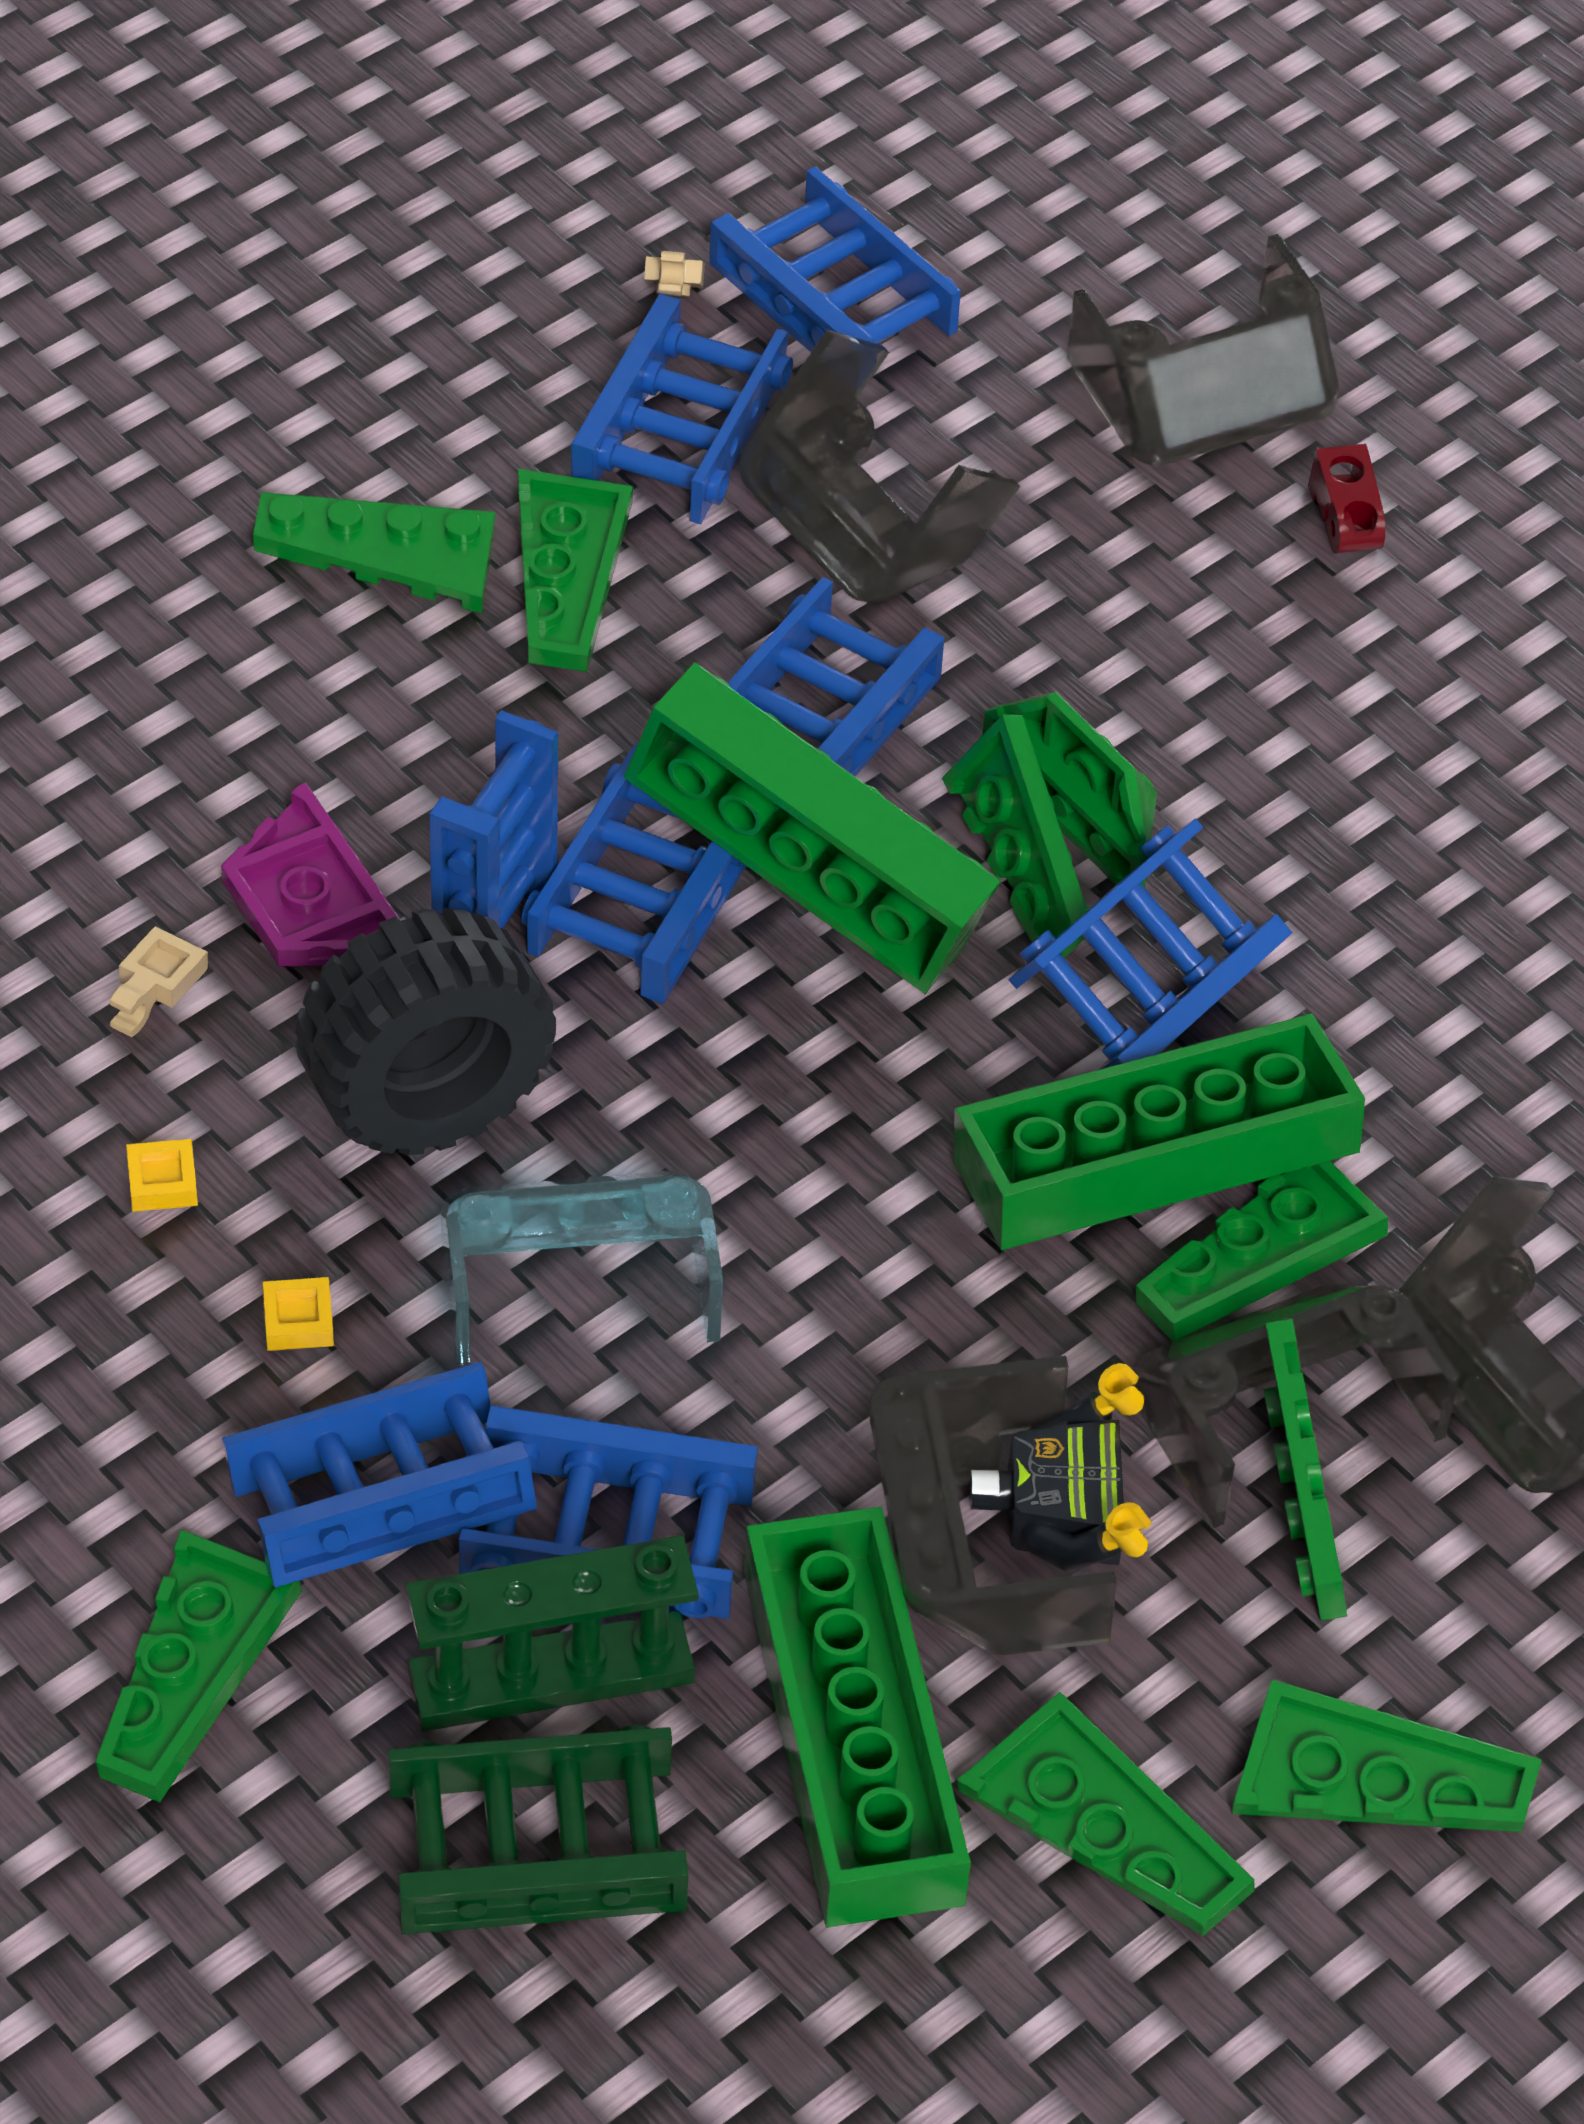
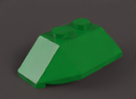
[982,692,1157,887]

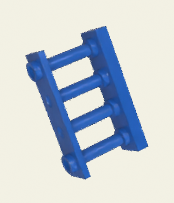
[709,166,961,390]
[571,293,793,525]
[728,577,945,777]
[430,710,558,928]
[521,744,747,1004]
[1008,818,1293,1070]
[222,1362,537,1588]
[459,1405,758,1619]

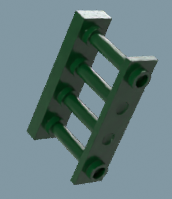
[406,1535,699,1732]
[388,1725,688,1935]

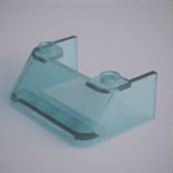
[441,1171,723,1364]

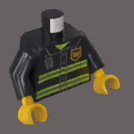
[969,1363,1151,1572]

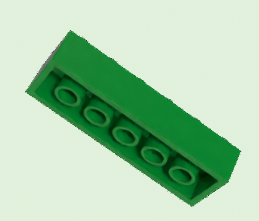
[623,662,1001,995]
[954,1013,1365,1250]
[744,1506,971,1928]

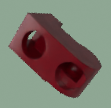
[1308,444,1385,554]

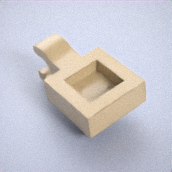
[644,251,705,297]
[109,926,208,1037]

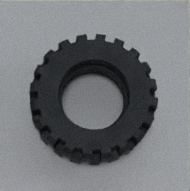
[295,908,556,1155]

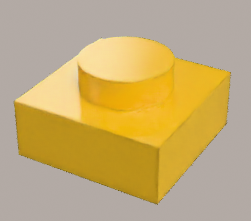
[126,1138,198,1212]
[263,1277,334,1351]

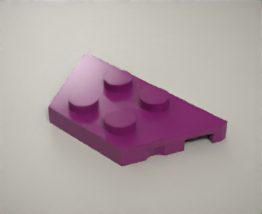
[221,783,401,966]

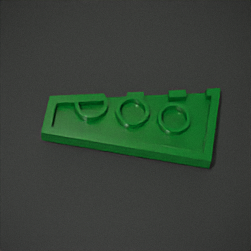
[518,469,633,672]
[253,492,495,614]
[942,714,1089,958]
[1136,1161,1388,1342]
[1263,1319,1347,1621]
[95,1529,302,1803]
[1232,1680,1542,1832]
[957,1692,1255,1936]

